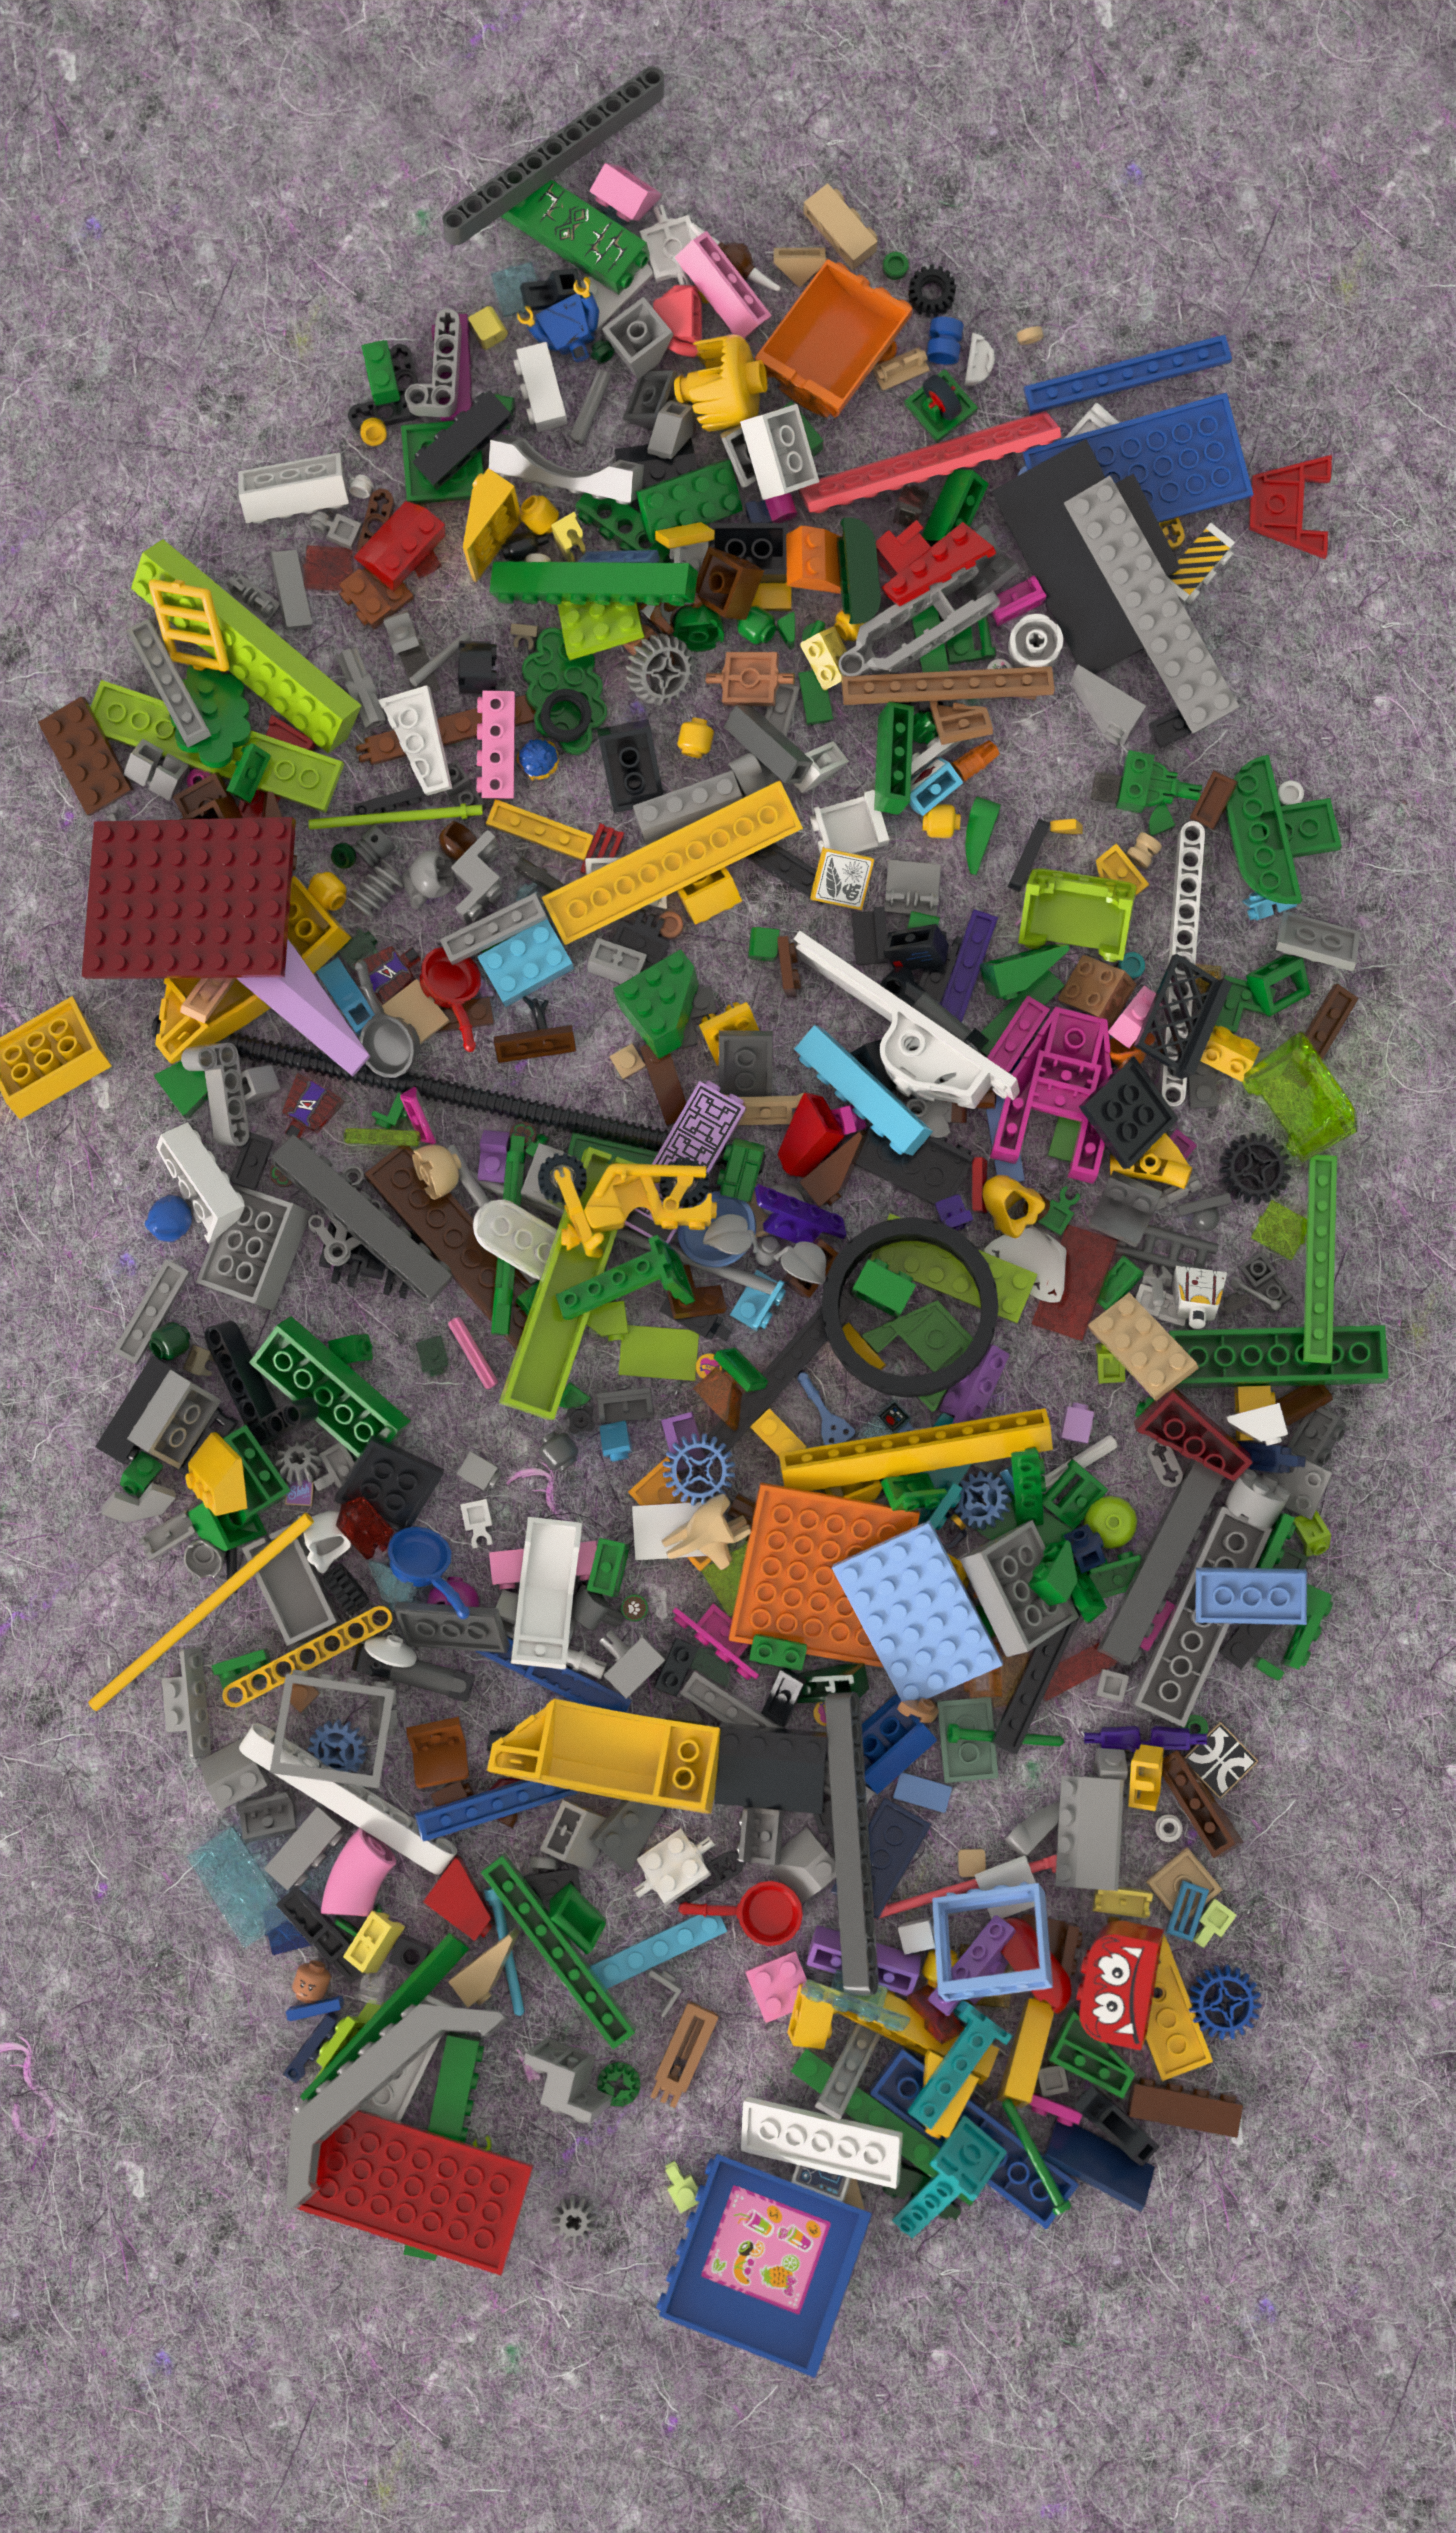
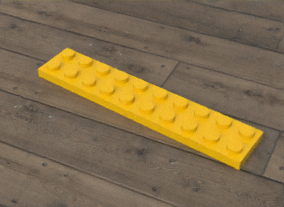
[541,780,803,945]

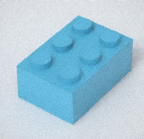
[477,919,574,1008]

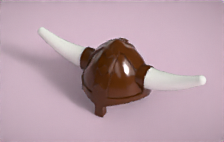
[690,223,781,291]

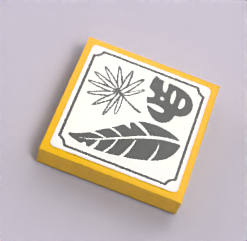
[810,847,874,910]

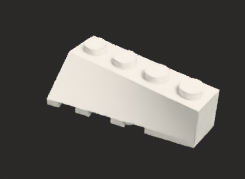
[156,1122,245,1244]

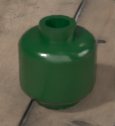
[149,1322,190,1361]

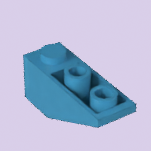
[316,957,375,1037]
[599,1420,633,1462]

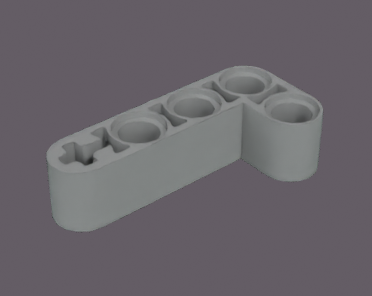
[405,308,462,417]
[181,1043,249,1146]

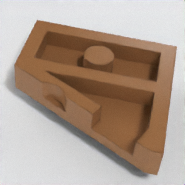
[930,701,993,745]

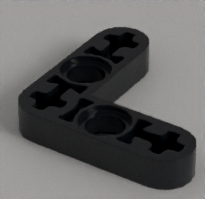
[348,344,422,431]

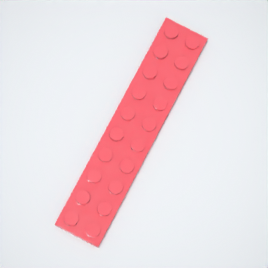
[798,411,1061,513]

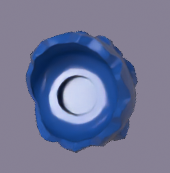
[144,1195,192,1242]

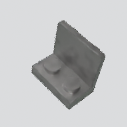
[961,523,1020,601]
[1089,1170,1162,1247]

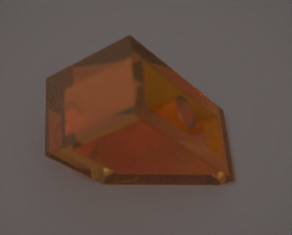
[693,1366,742,1432]

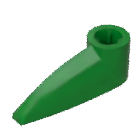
[965,796,1002,876]

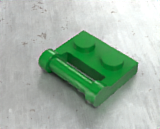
[942,609,996,665]
[1042,1459,1108,1530]

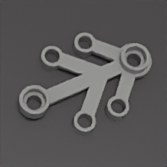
[308,1165,382,1266]

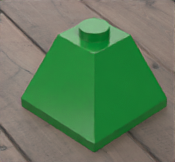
[187,1502,267,1551]

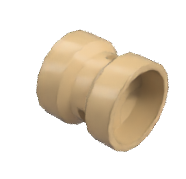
[1125,832,1162,869]

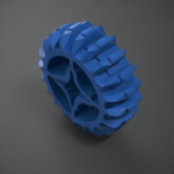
[1188,1964,1262,2040]

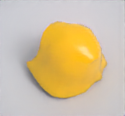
[982,1175,1045,1239]

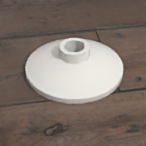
[364,1635,417,1667]

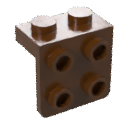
[1021,1913,1082,1978]

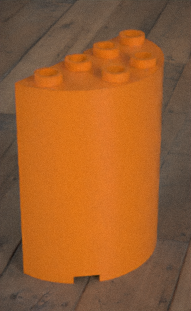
[755,259,913,418]

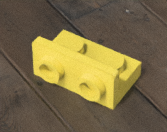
[800,626,847,690]

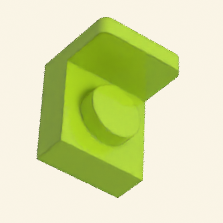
[1095,1343,1125,1384]
[1292,1510,1331,1557]

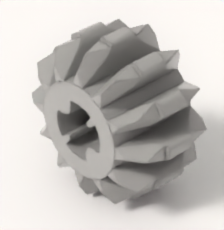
[275,1440,322,1487]
[551,2195,598,2244]

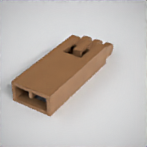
[650,2000,719,2108]

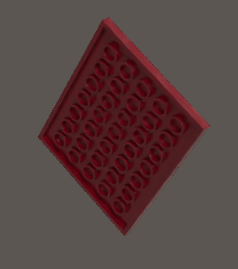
[81,817,296,979]

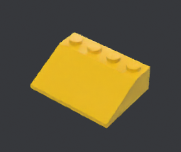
[463,468,522,583]
[0,996,112,1119]

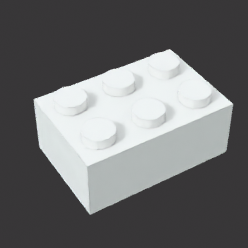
[740,404,819,500]

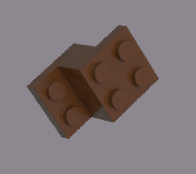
[173,772,243,820]

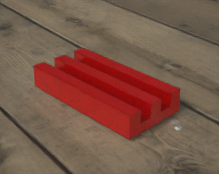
[580,823,625,875]
[972,1157,988,1213]

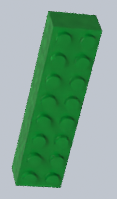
[1168,1325,1389,1389]

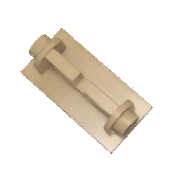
[872,347,930,391]

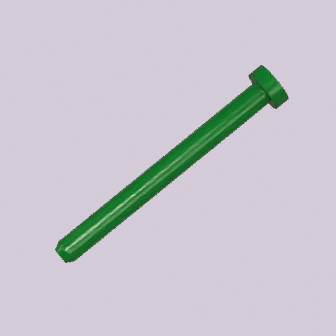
[947,1724,1064,1747]
[1002,2098,1072,2216]

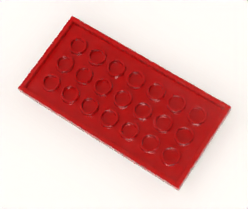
[295,2109,534,2276]

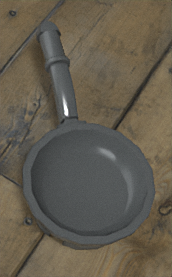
[355,960,420,1078]

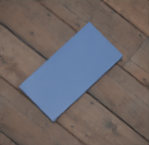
[1196,1567,1307,1625]

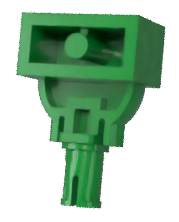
[1116,750,1202,813]

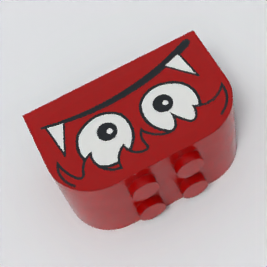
[1077,1921,1164,2051]

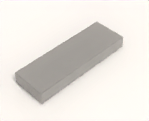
[270,550,312,630]

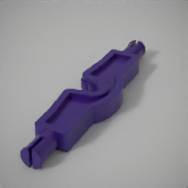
[1084,1726,1207,1753]

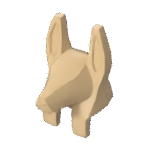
[662,1493,751,1570]

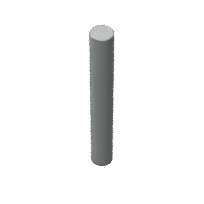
[409,632,471,686]

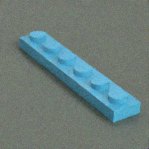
[590,1915,728,1989]

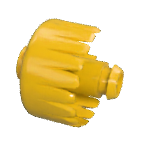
[674,334,768,432]

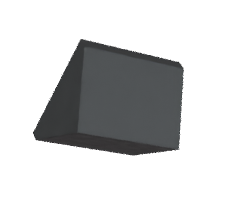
[623,370,678,431]

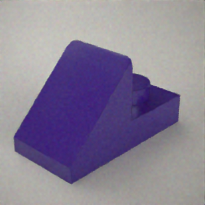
[935,1194,973,1231]

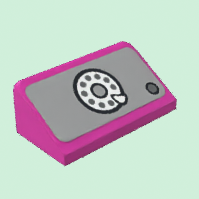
[400,1087,436,1144]

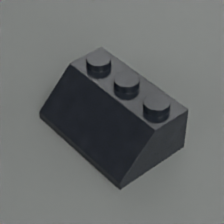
[614,437,697,499]
[709,523,788,583]

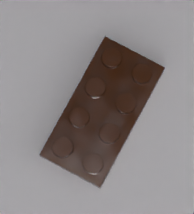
[38,696,134,816]

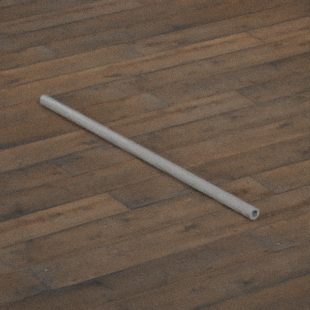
[459,1170,778,1295]

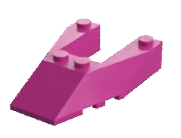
[990,1007,1113,1184]

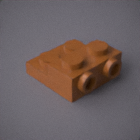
[339,568,414,630]

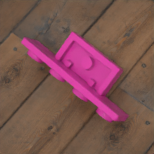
[672,1604,760,1680]

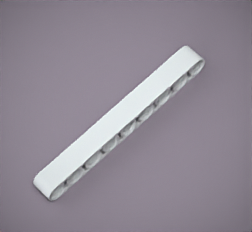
[239,1723,457,1875]

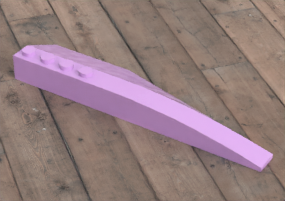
[236,939,371,1076]

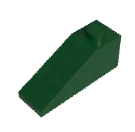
[797,1663,870,1703]

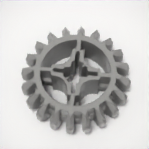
[625,633,695,706]

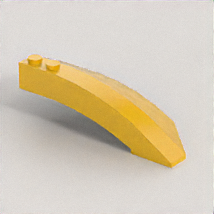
[155,875,351,1064]
[487,1698,720,1814]

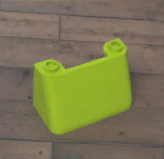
[1018,868,1137,962]

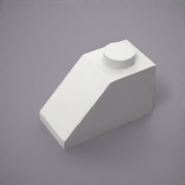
[793,741,849,793]
[1223,1403,1288,1446]

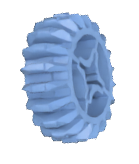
[663,1433,735,1506]

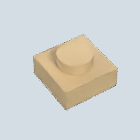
[609,1044,646,1080]

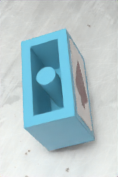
[909,756,964,816]

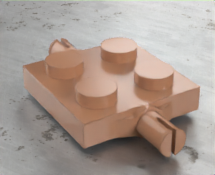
[706,652,795,706]

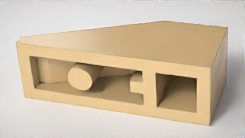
[448,1928,520,2008]

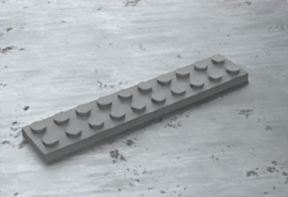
[1064,476,1240,734]

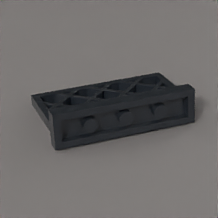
[1134,954,1232,1079]

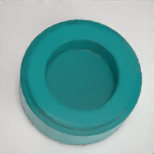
[1118,952,1145,980]

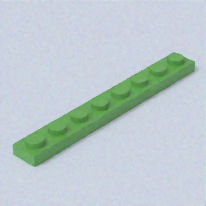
[1303,1154,1337,1363]

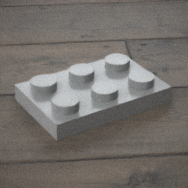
[1276,911,1360,971]

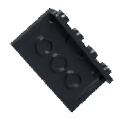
[855,1124,974,1206]

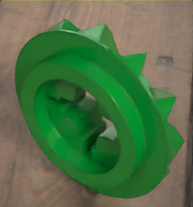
[597,2062,641,2107]

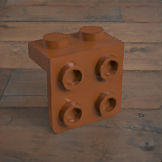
[406,1717,469,1788]

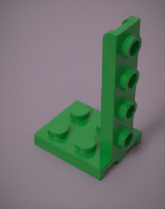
[556,1234,696,1320]

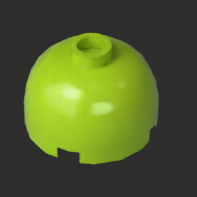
[1083,1495,1138,1549]

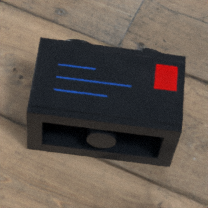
[884,924,949,970]

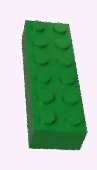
[249,1316,411,1458]

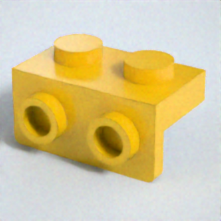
[1200,1025,1260,1082]

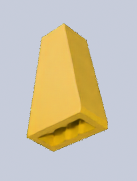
[996,1996,1054,2108]

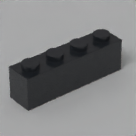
[412,390,514,491]
[95,1356,184,1464]

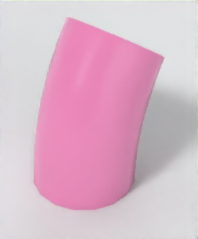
[321,1827,396,1917]

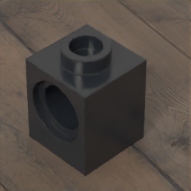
[389,1934,432,1973]

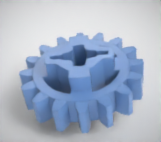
[954,1471,1012,1530]
[308,1719,368,1773]

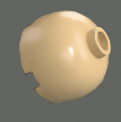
[412,1144,462,1200]

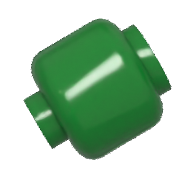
[737,606,777,645]

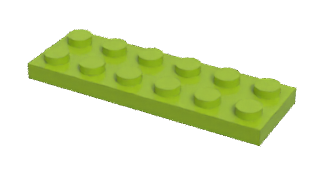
[870,1213,1038,1324]

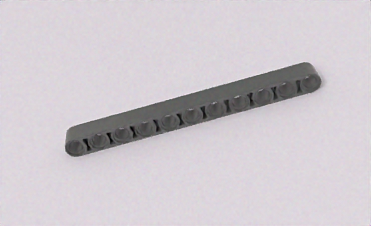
[442,66,664,245]
[825,1692,879,1996]

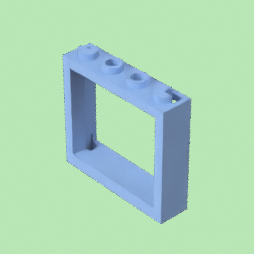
[932,1882,1053,2002]

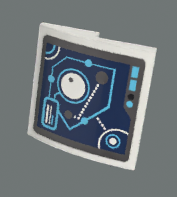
[791,2165,851,2202]

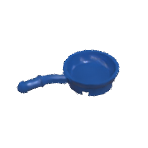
[388,1527,470,1619]

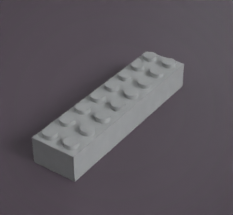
[1131,1506,1272,1727]

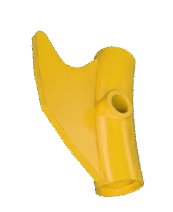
[1110,1133,1192,1189]

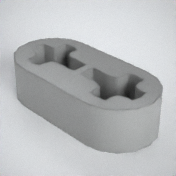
[1146,1440,1183,1488]

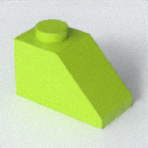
[586,1301,629,1342]

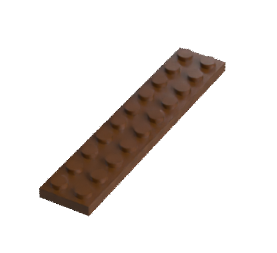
[364,1142,532,1350]

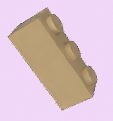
[803,183,878,271]

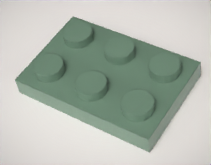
[937,1696,999,1783]

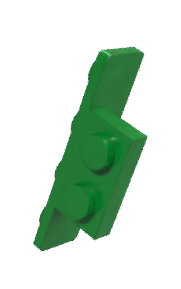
[1011,1447,1046,1527]

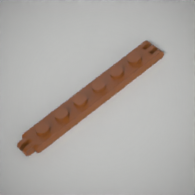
[355,695,535,765]

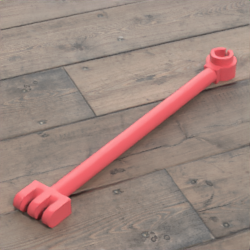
[874,1854,1057,1920]

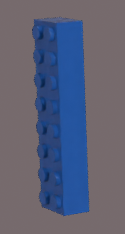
[869,2045,1079,2230]

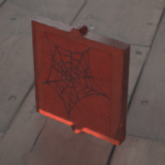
[302,545,354,591]

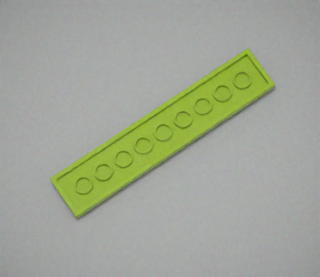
[90,680,344,813]

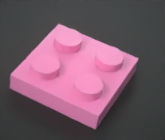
[745,1950,809,2023]

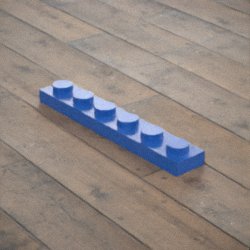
[415,1780,578,1842]

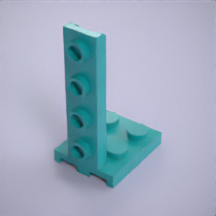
[908,2000,1012,2130]
[891,2115,1007,2239]

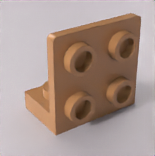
[1058,955,1137,1029]

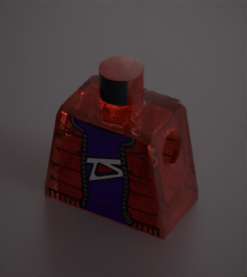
[354,946,421,1005]
[282,1073,345,1139]

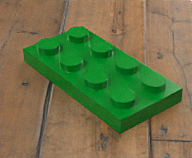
[636,459,743,543]

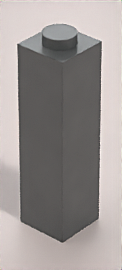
[724,705,813,783]

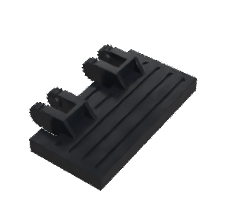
[319,1220,432,1299]

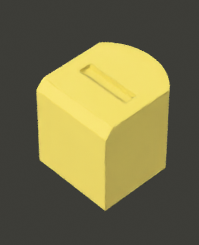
[468,306,508,350]

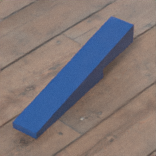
[475,1636,632,1713]

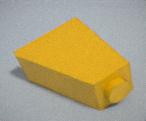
[923,2049,979,2139]

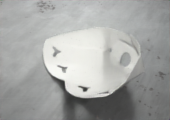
[984,1226,1067,1302]

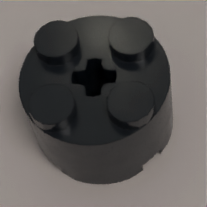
[458,641,497,695]

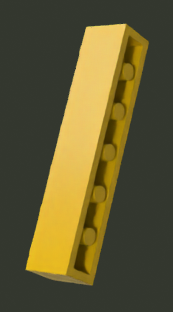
[837,1988,1000,2085]

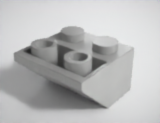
[540,1798,608,1870]

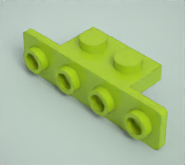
[313,1995,385,2081]

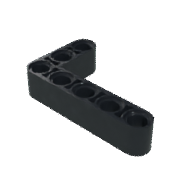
[204,1320,319,1446]

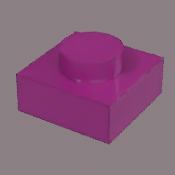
[1169,1129,1197,1160]

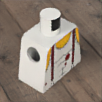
[1171,1266,1227,1329]

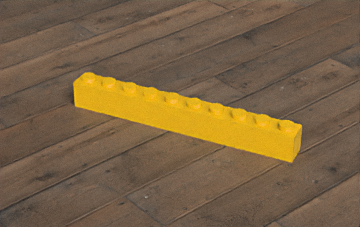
[779,1408,1053,1491]

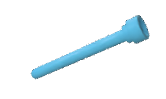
[483,1887,524,2016]

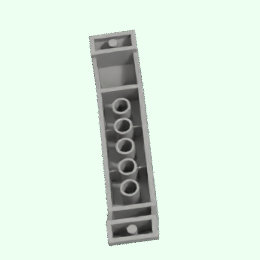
[286,2004,509,2209]

